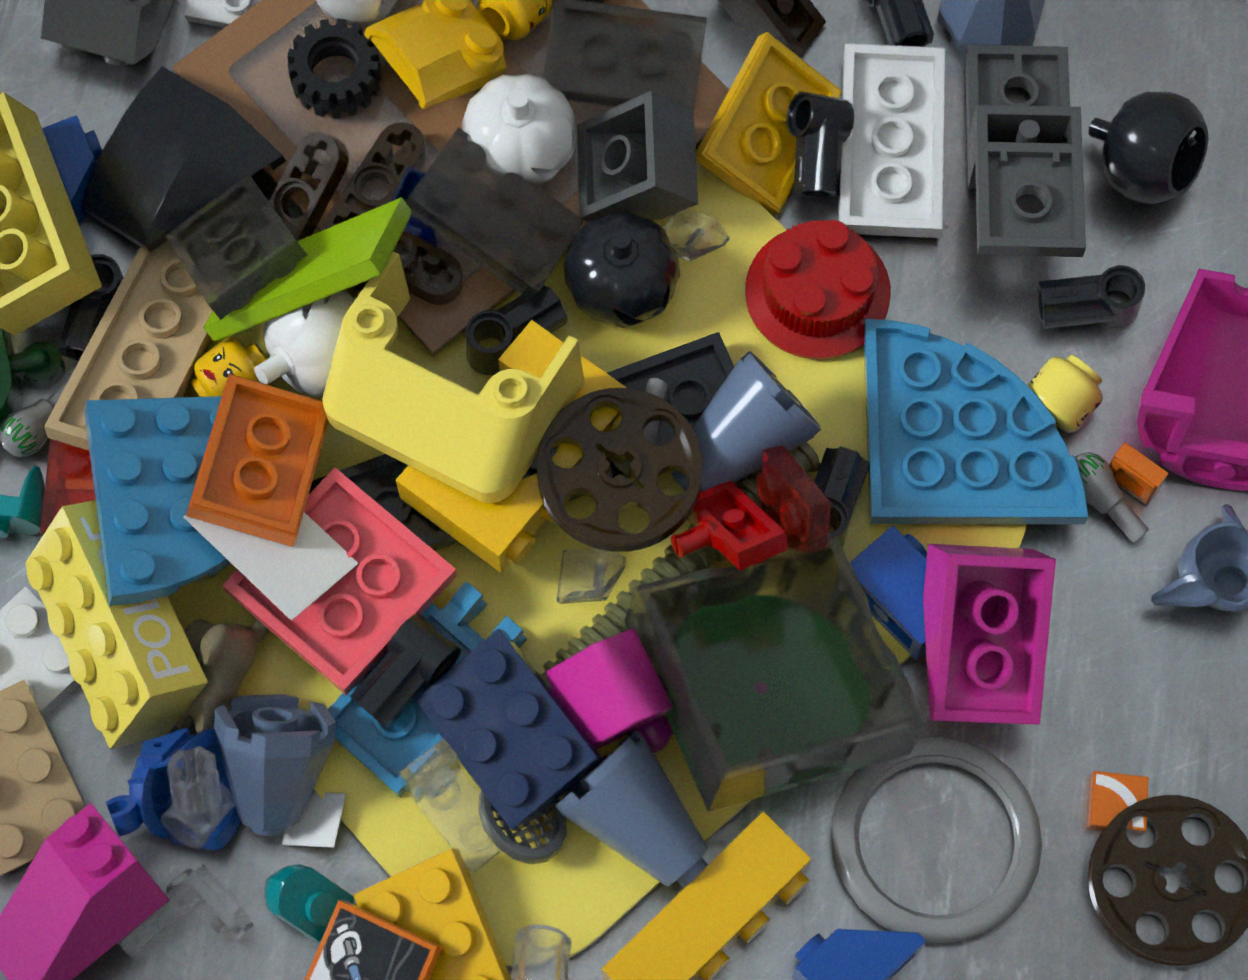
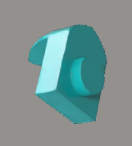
[0,466,46,538]
[264,864,355,944]

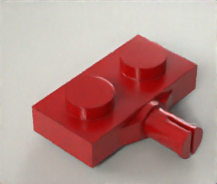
[671,481,788,571]

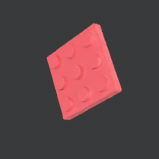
[222,468,458,696]

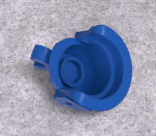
[106,729,241,850]

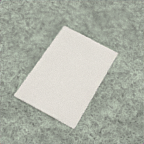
[183,512,359,621]

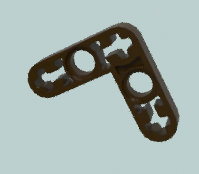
[325,122,463,305]
[248,132,369,299]

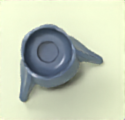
[1151,504,1248,612]

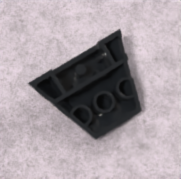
[81,66,287,252]

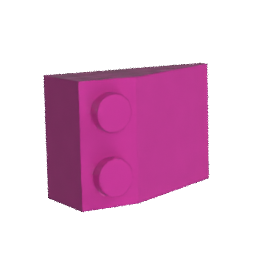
[923,544,1056,725]
[0,803,169,980]

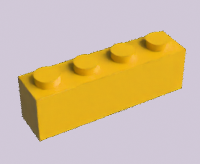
[602,811,811,980]

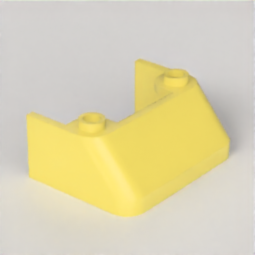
[323,252,585,503]

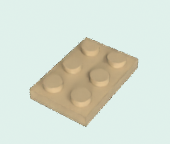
[0,679,86,877]

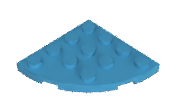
[864,319,1088,524]
[84,394,301,606]

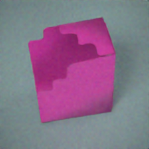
[546,628,673,750]

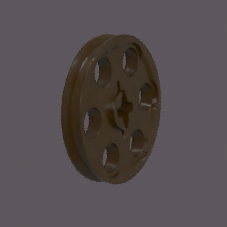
[537,388,703,552]
[1088,795,1248,966]

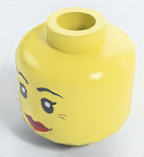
[1027,354,1103,433]

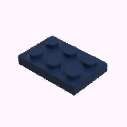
[415,628,604,832]

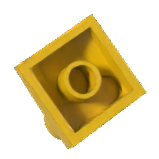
[364,0,507,109]

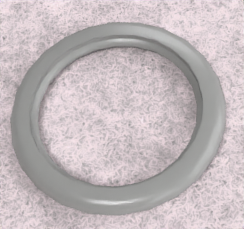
[831,736,1042,943]

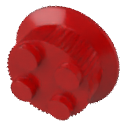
[745,220,891,359]

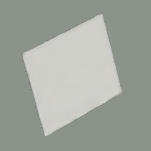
[282,792,346,848]

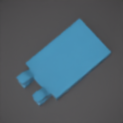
[328,581,527,797]

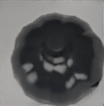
[1088,91,1209,204]
[563,211,681,328]

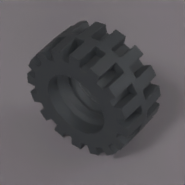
[287,18,381,119]

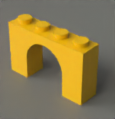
[396,320,627,573]

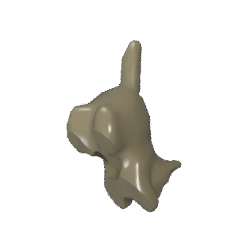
[176,619,270,733]

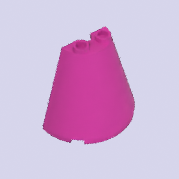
[1137,269,1248,491]

